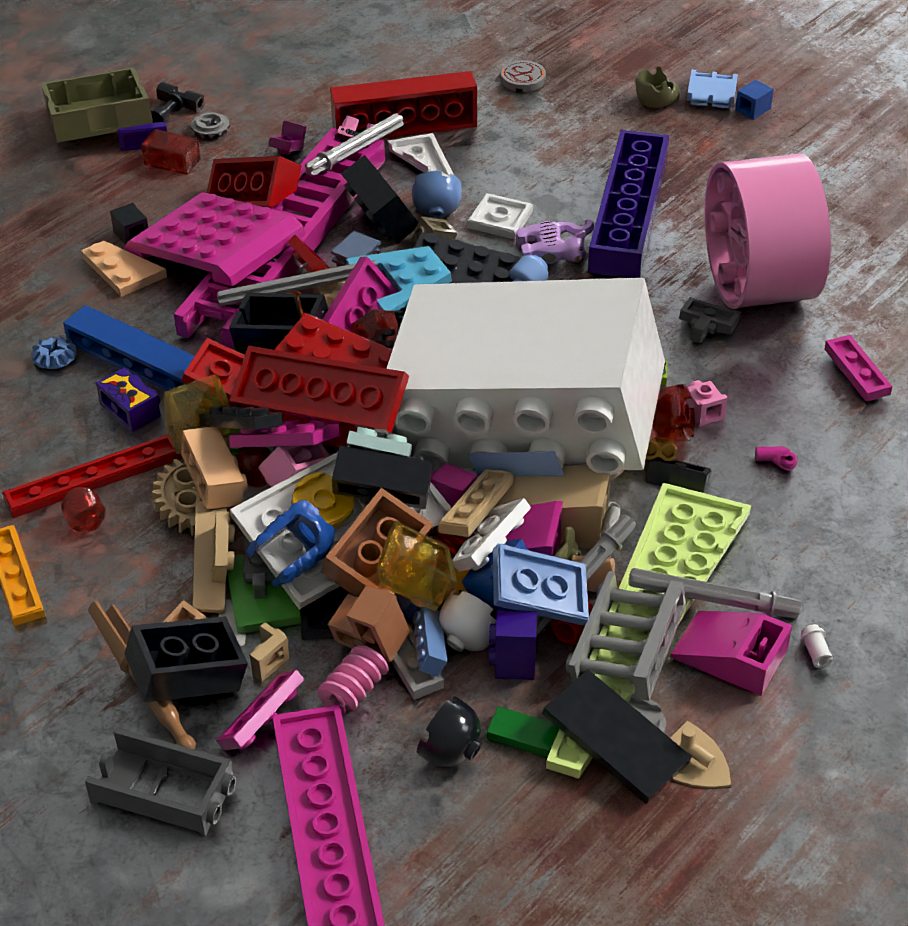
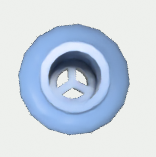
[509,255,548,282]

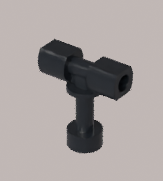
[151,82,204,123]

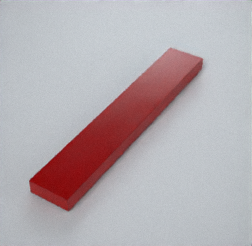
[2,433,183,518]

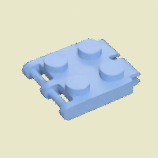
[687,70,738,108]

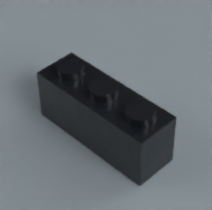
[332,446,433,509]

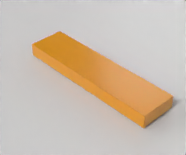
[0,525,46,627]

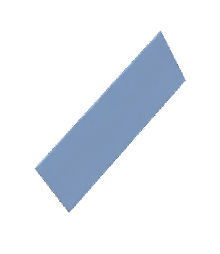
[468,451,564,477]

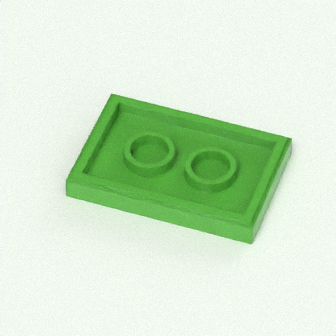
[227,554,302,634]

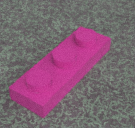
[824,335,893,401]
[216,669,305,751]

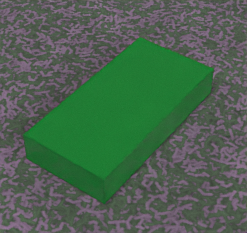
[487,706,559,758]

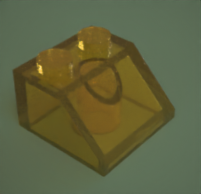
[377,520,457,612]

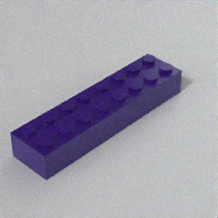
[588,130,669,278]

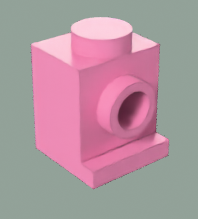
[683,380,728,426]

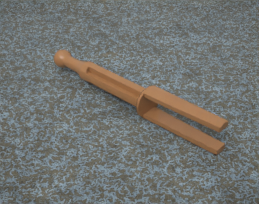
[88,601,196,749]

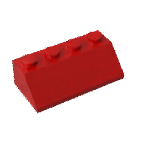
[207,156,302,208]

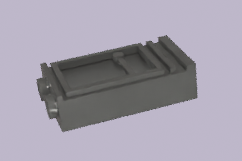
[85,727,236,836]

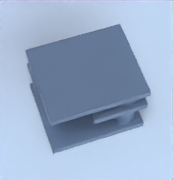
[331,231,381,267]

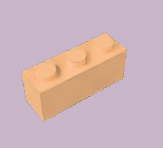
[181,427,247,510]

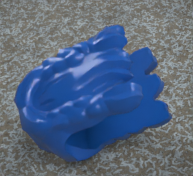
[246,500,336,587]

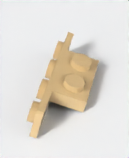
[192,501,235,613]

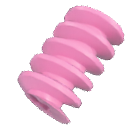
[318,645,389,715]

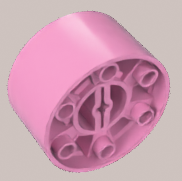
[705,153,831,309]

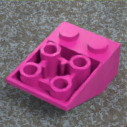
[670,611,792,696]

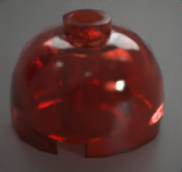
[652,383,695,443]

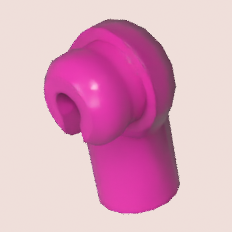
[755,446,797,470]

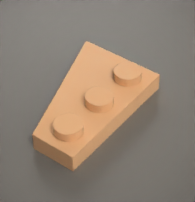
[81,241,167,297]

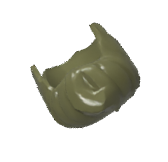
[635,66,680,108]

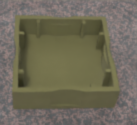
[41,67,153,143]

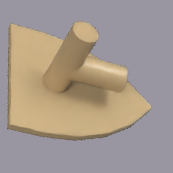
[670,720,731,789]

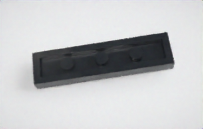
[199,405,283,430]

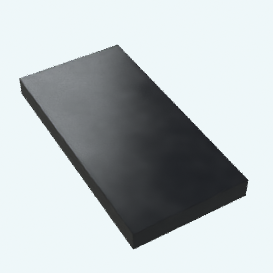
[542,669,692,804]

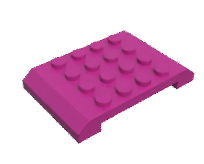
[124,192,305,287]

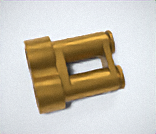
[646,436,677,461]

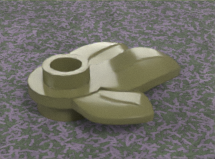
[554,526,581,561]

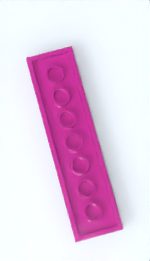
[272,704,385,926]

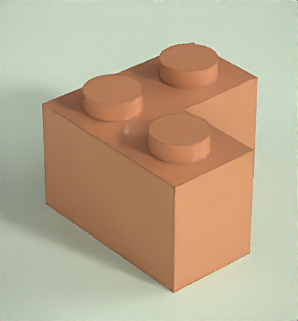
[328,585,410,663]

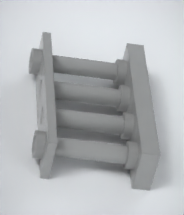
[566,571,686,701]

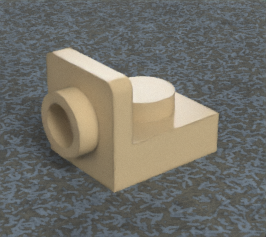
[250,622,290,682]

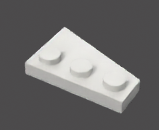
[451,498,531,572]

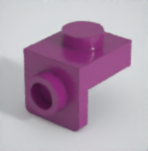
[269,121,306,155]

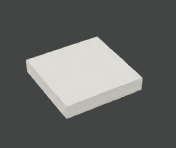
[467,193,533,240]

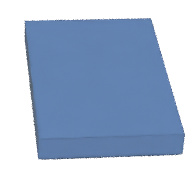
[493,543,589,626]

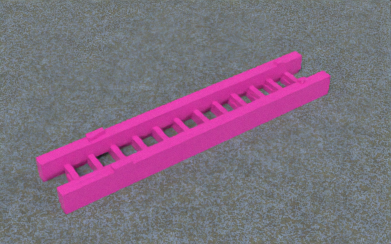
[174,128,385,349]

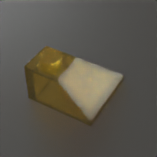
[163,374,236,455]

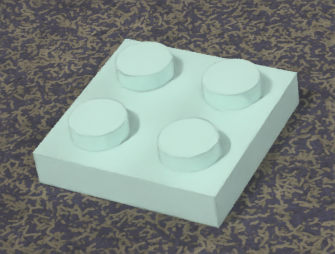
[347,427,412,458]

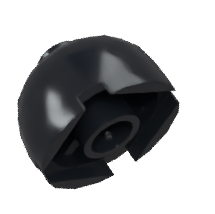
[416,696,482,768]

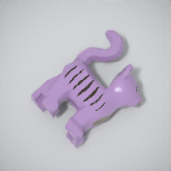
[515,219,594,264]

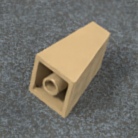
[493,464,611,549]

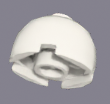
[439,590,496,652]

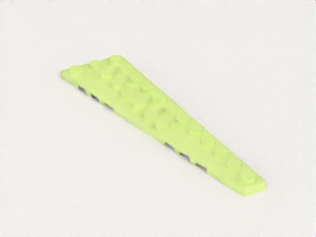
[546,483,751,779]

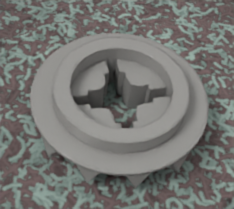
[191,112,230,139]

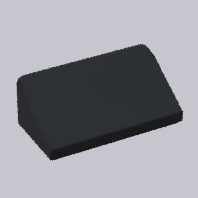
[645,457,712,493]

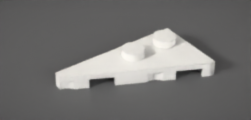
[388,133,454,177]

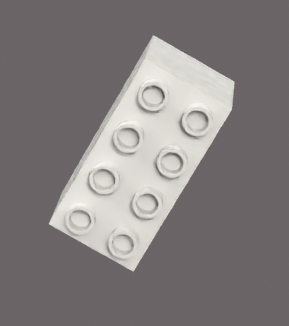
[386,278,665,475]

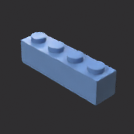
[412,605,447,677]

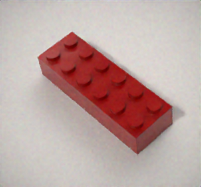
[330,71,477,142]

